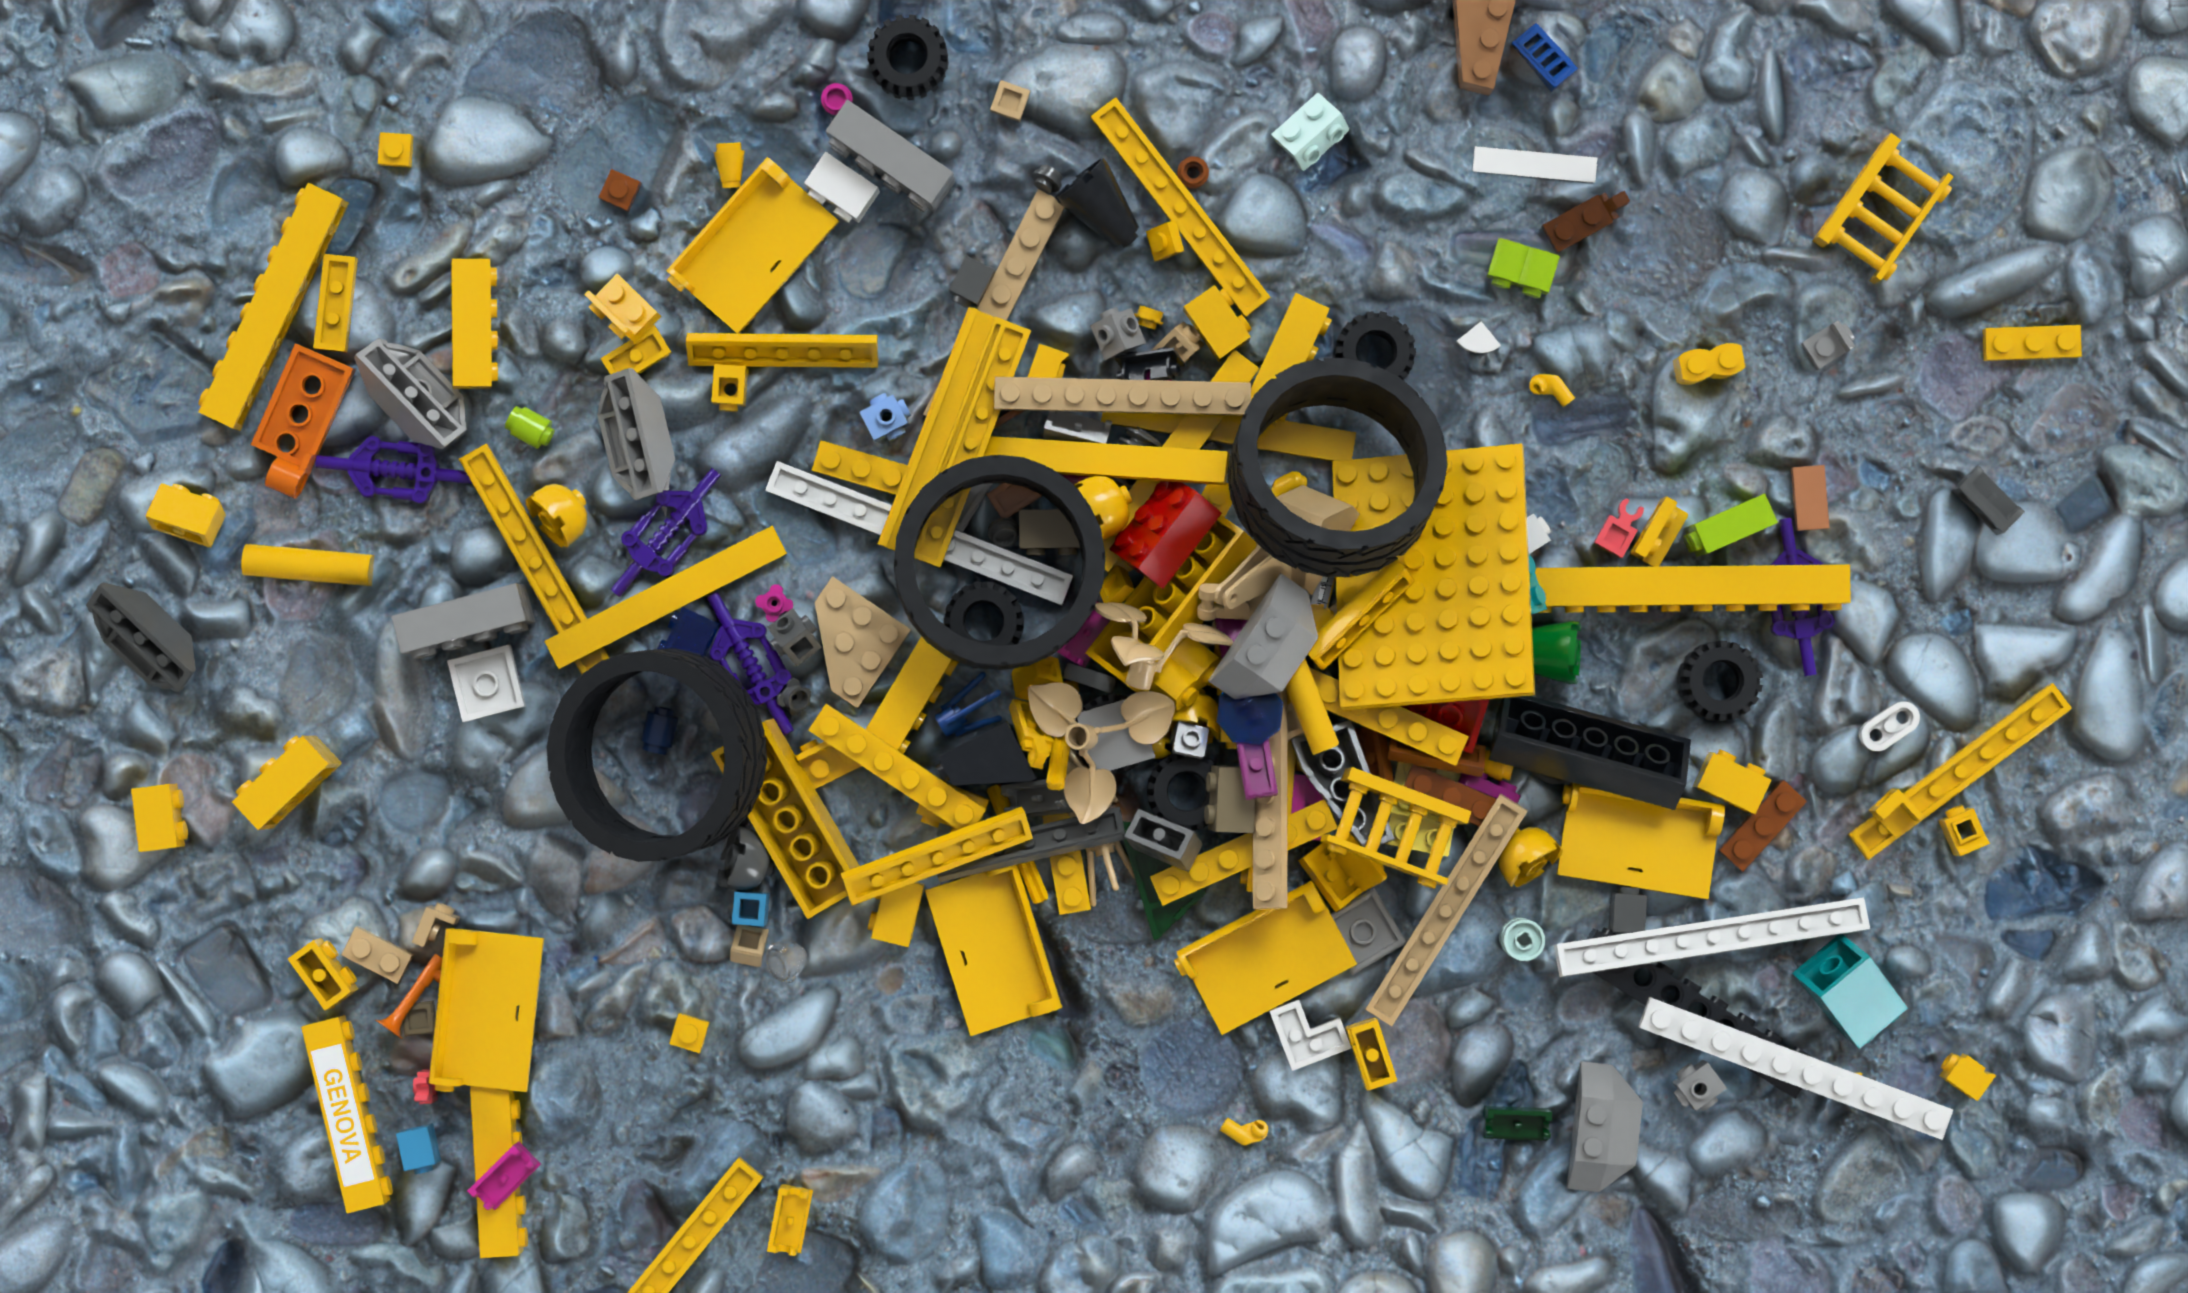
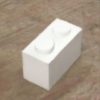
[804,152,880,223]

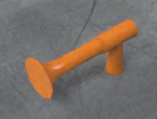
[375,954,442,1039]

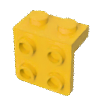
[1298,833,1387,912]

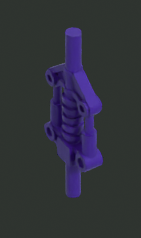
[315,436,472,504]
[610,468,721,597]
[1770,518,1835,676]
[707,592,794,736]

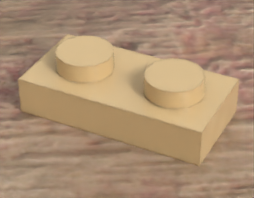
[341,926,414,984]

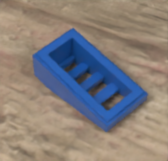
[1511,23,1578,92]

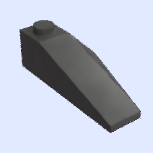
[1291,720,1395,847]

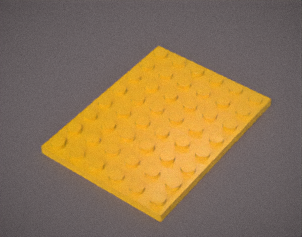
[1332,443,1535,710]

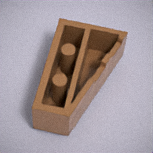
[1453,0,1516,96]

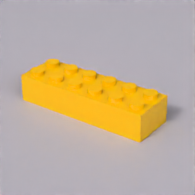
[1085,515,1256,693]
[711,718,860,919]

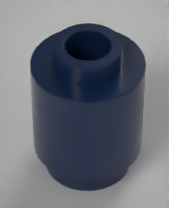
[641,706,679,755]

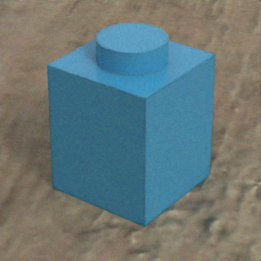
[732,891,770,927]
[396,1123,441,1174]

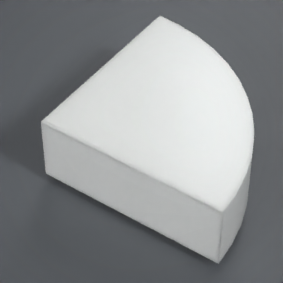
[1456,321,1501,353]

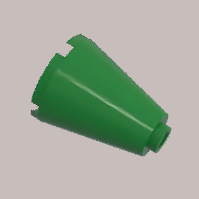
[1532,621,1581,684]

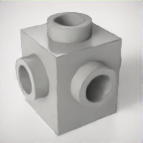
[1090,307,1146,360]
[1672,1060,1727,1111]

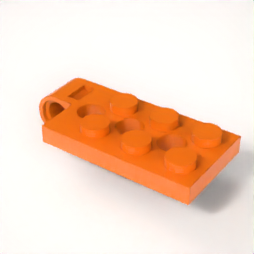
[250,343,356,499]

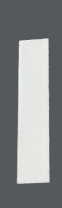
[1473,146,1597,183]

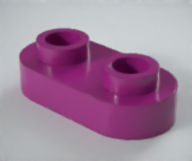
[1458,773,1521,804]

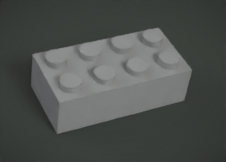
[826,99,955,213]
[391,583,536,659]

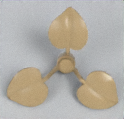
[1094,602,1233,690]
[1028,682,1175,824]

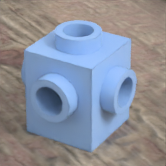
[860,393,912,443]

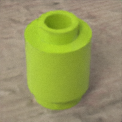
[505,406,555,449]

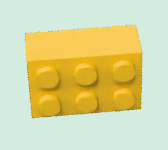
[232,735,342,830]

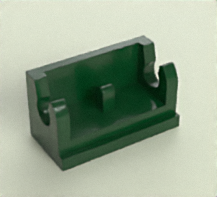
[1483,1106,1552,1141]

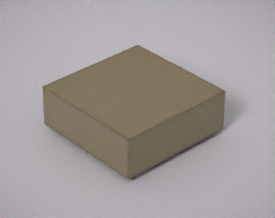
[403,1000,436,1037]

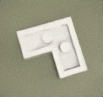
[1269,999,1352,1071]

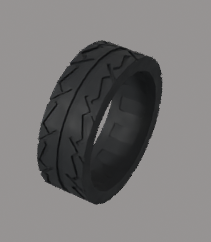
[1227,358,1448,577]
[894,455,1106,670]
[546,648,767,862]

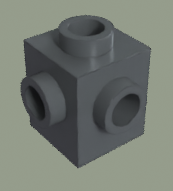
[768,608,822,666]

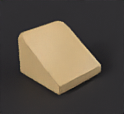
[730,924,769,967]

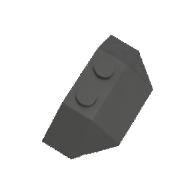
[86,582,196,692]

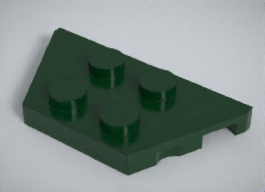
[1123,821,1206,940]

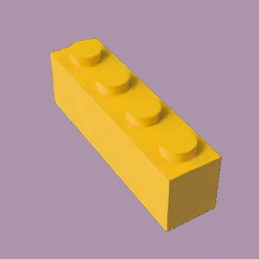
[451,259,498,389]
[1251,292,1332,426]
[866,636,959,754]

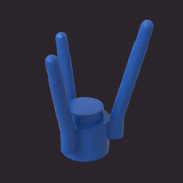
[935,672,1002,737]

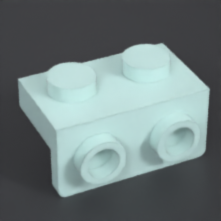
[1271,93,1349,171]

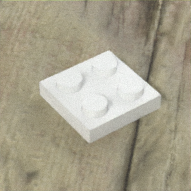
[447,645,526,722]

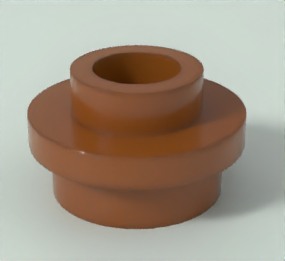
[1177,156,1209,189]

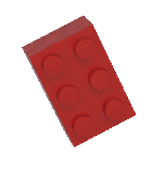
[1109,481,1222,589]

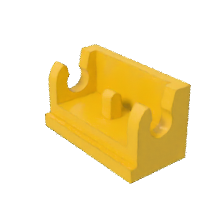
[767,1184,813,1256]

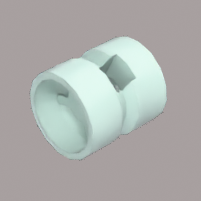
[1499,918,1545,961]

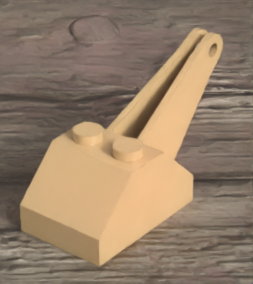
[1214,485,1360,609]

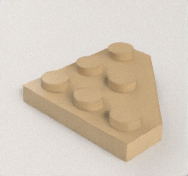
[814,576,911,708]

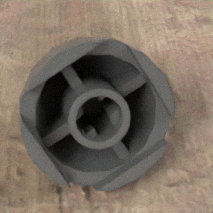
[718,826,774,891]

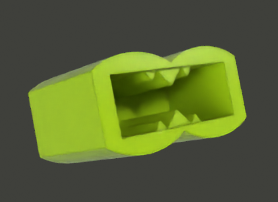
[1486,238,1560,298]

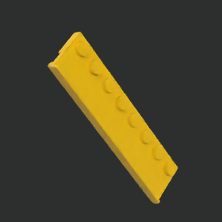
[877,307,1031,568]

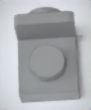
[1800,320,1855,370]
[1169,721,1209,759]

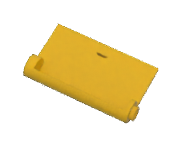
[666,157,839,334]
[1556,782,1725,900]
[924,865,1062,1036]
[1174,880,1357,1035]
[429,928,544,1092]

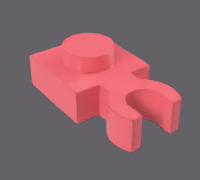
[1593,498,1644,558]
[413,1069,438,1104]

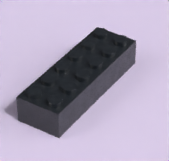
[1489,696,1691,810]

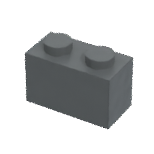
[1124,809,1203,872]

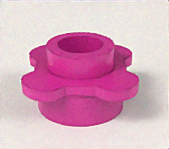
[755,584,793,622]

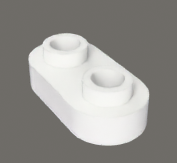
[1859,702,1920,751]

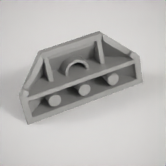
[354,338,467,449]
[597,368,675,500]
[1208,573,1318,699]
[1566,1061,1643,1192]

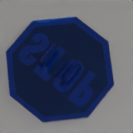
[1216,692,1284,746]

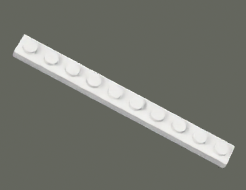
[765,461,1073,606]
[1554,897,1870,977]
[1638,997,1953,1140]

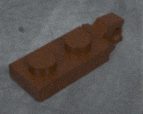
[1541,191,1630,254]

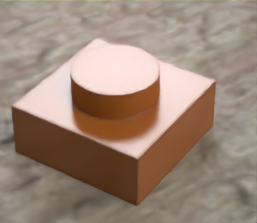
[598,169,642,212]

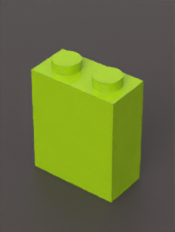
[1683,494,1778,557]

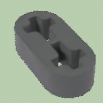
[1062,662,1117,694]

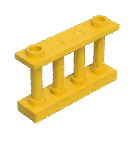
[1812,133,1954,284]
[1320,767,1472,889]

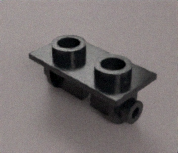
[1114,347,1185,381]

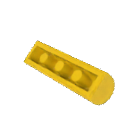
[241,544,375,587]
[1307,560,1415,670]
[1286,659,1339,755]

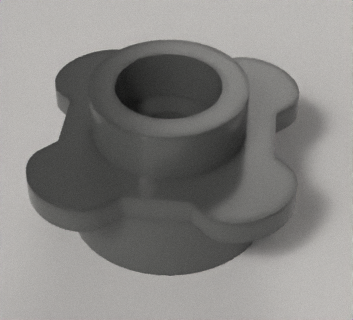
[776,678,811,716]

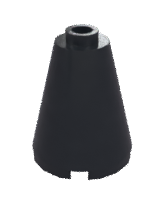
[1055,158,1139,248]

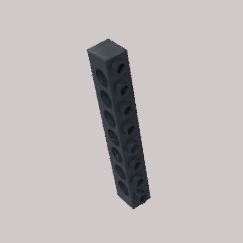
[1586,927,1811,1099]

